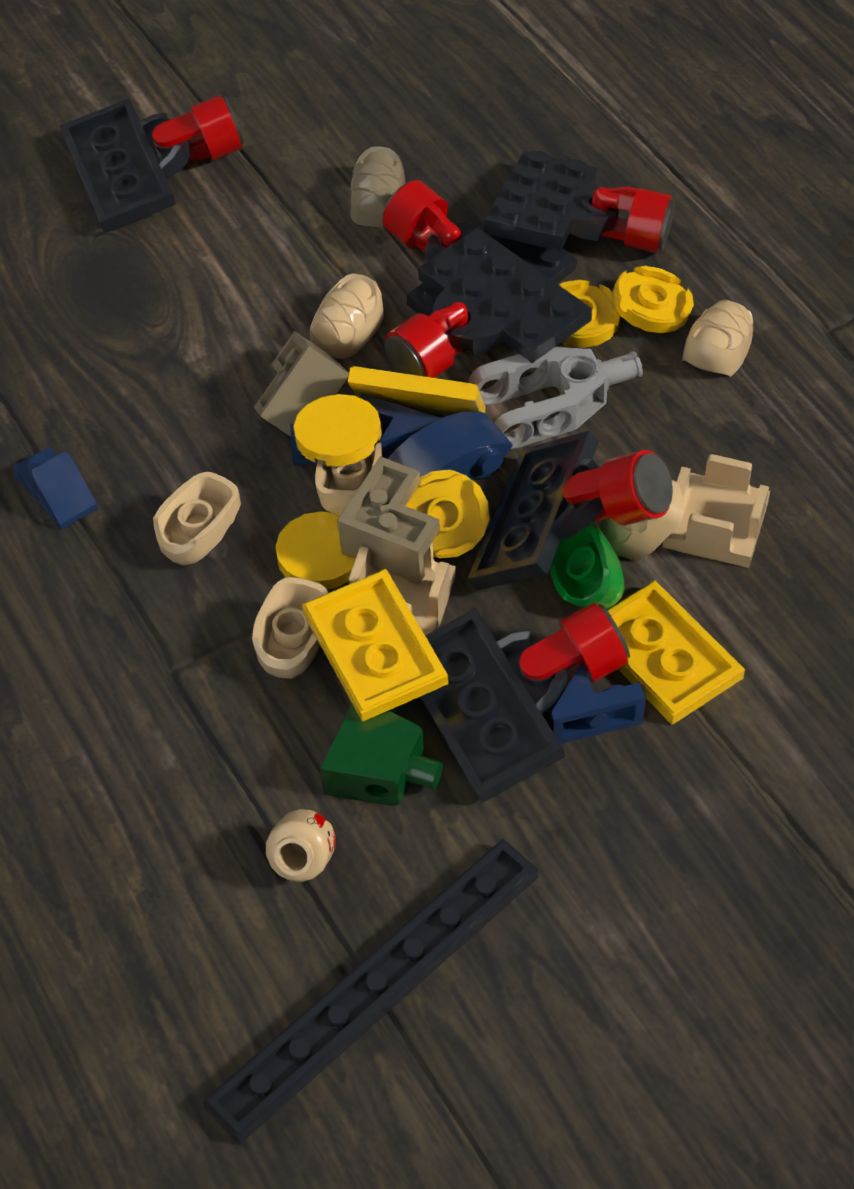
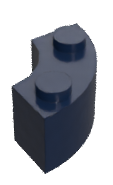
[388,411,513,480]

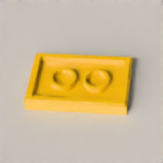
[348,366,486,416]
[302,569,448,722]
[607,580,745,725]

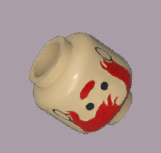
[266,809,336,882]

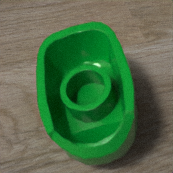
[549,522,625,610]

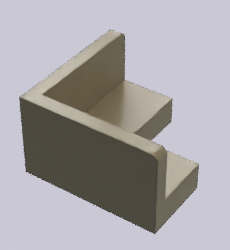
[254,331,349,436]
[337,456,440,583]

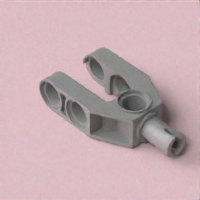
[468,347,643,449]

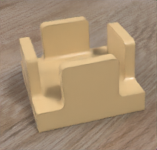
[662,454,770,568]
[349,542,455,635]

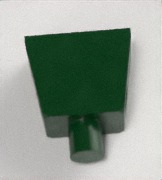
[320,704,443,806]

